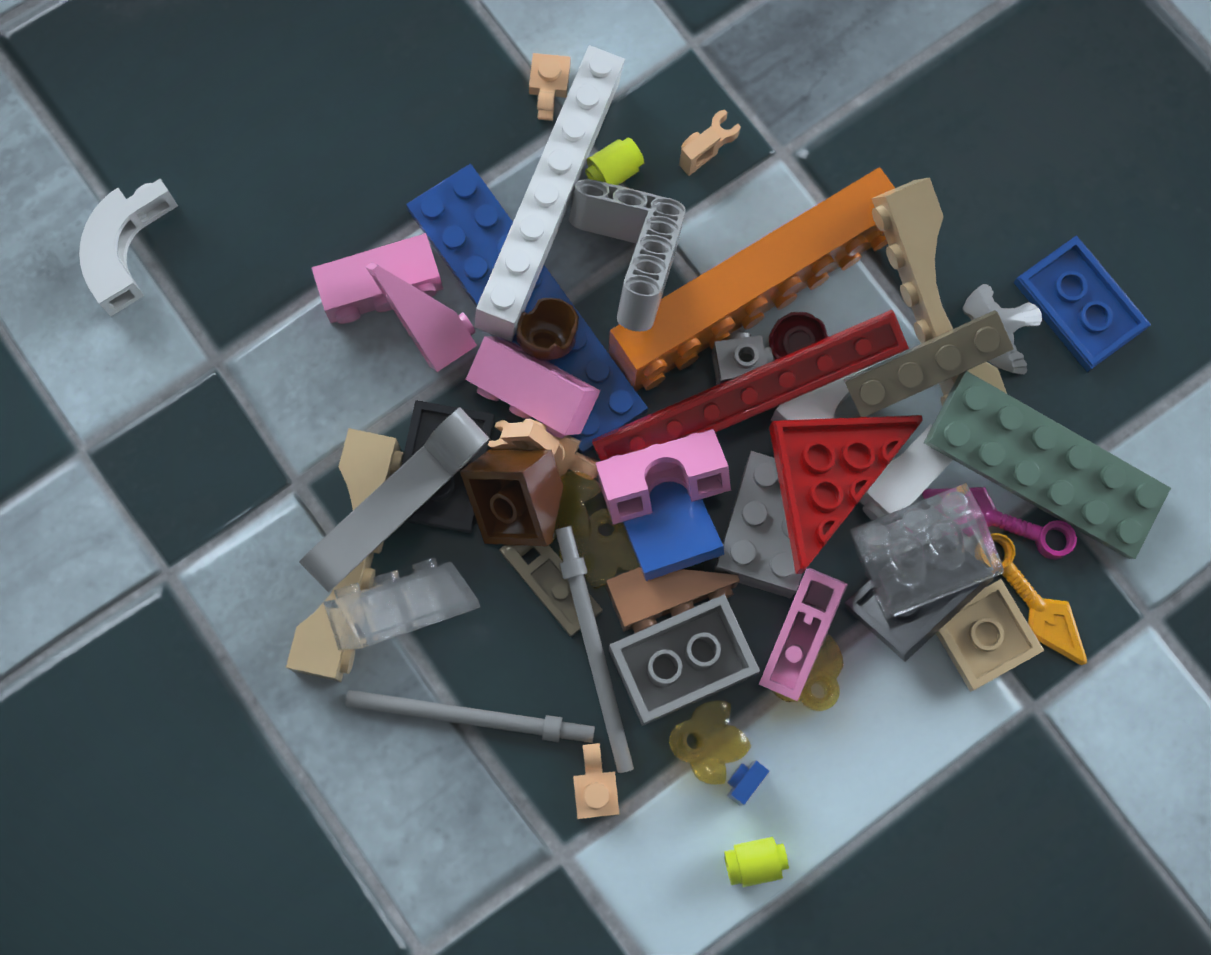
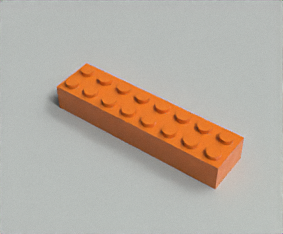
[609,167,895,391]

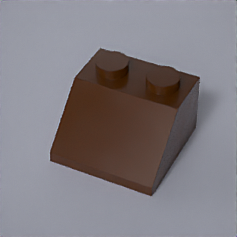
[460,449,563,547]

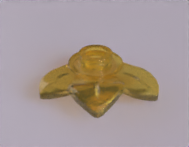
[552,470,602,543]
[559,508,639,589]
[772,634,844,712]
[670,701,751,785]

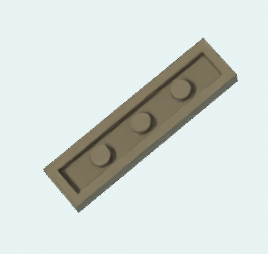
[844,310,1014,417]

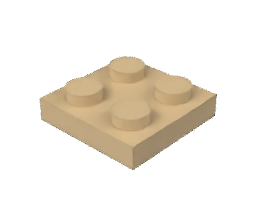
[936,579,1044,692]

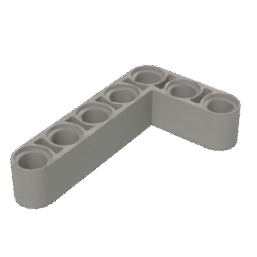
[569,179,686,332]
[299,407,490,593]

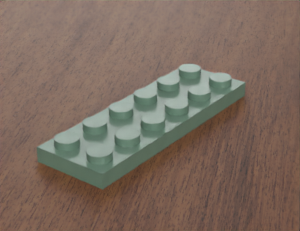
[924,371,1171,559]

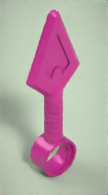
[922,487,1077,560]

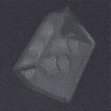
[850,483,1004,619]
[324,558,480,650]

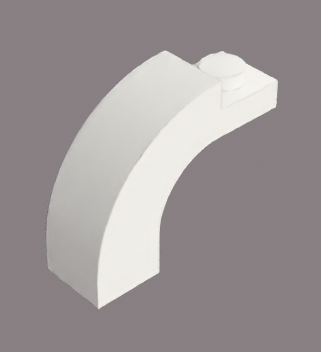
[79,179,178,317]

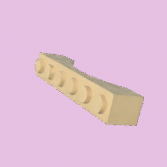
[871,178,1007,406]
[286,428,404,682]

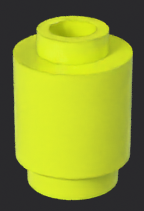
[585,137,644,185]
[724,836,789,888]

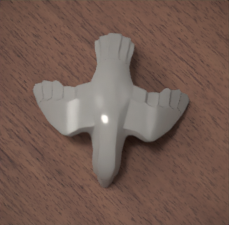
[963,284,1042,375]

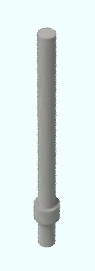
[555,526,634,773]
[346,690,595,743]

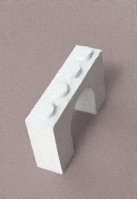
[771,367,953,528]

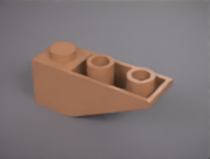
[605,567,740,633]

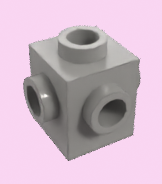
[711,332,773,385]

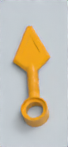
[974,533,1087,665]

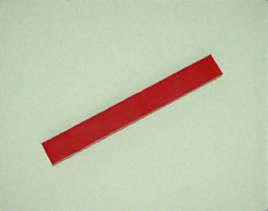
[592,310,909,461]

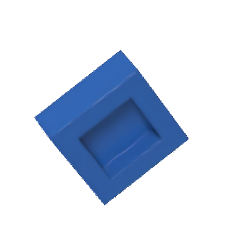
[727,760,769,806]

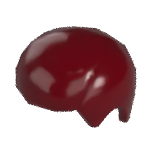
[769,312,829,360]

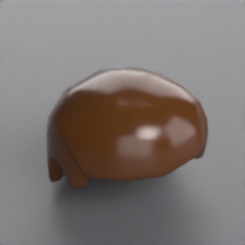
[516,298,579,361]

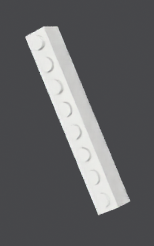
[474,45,625,342]

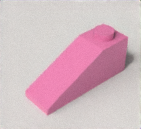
[365,262,477,372]
[759,568,848,701]

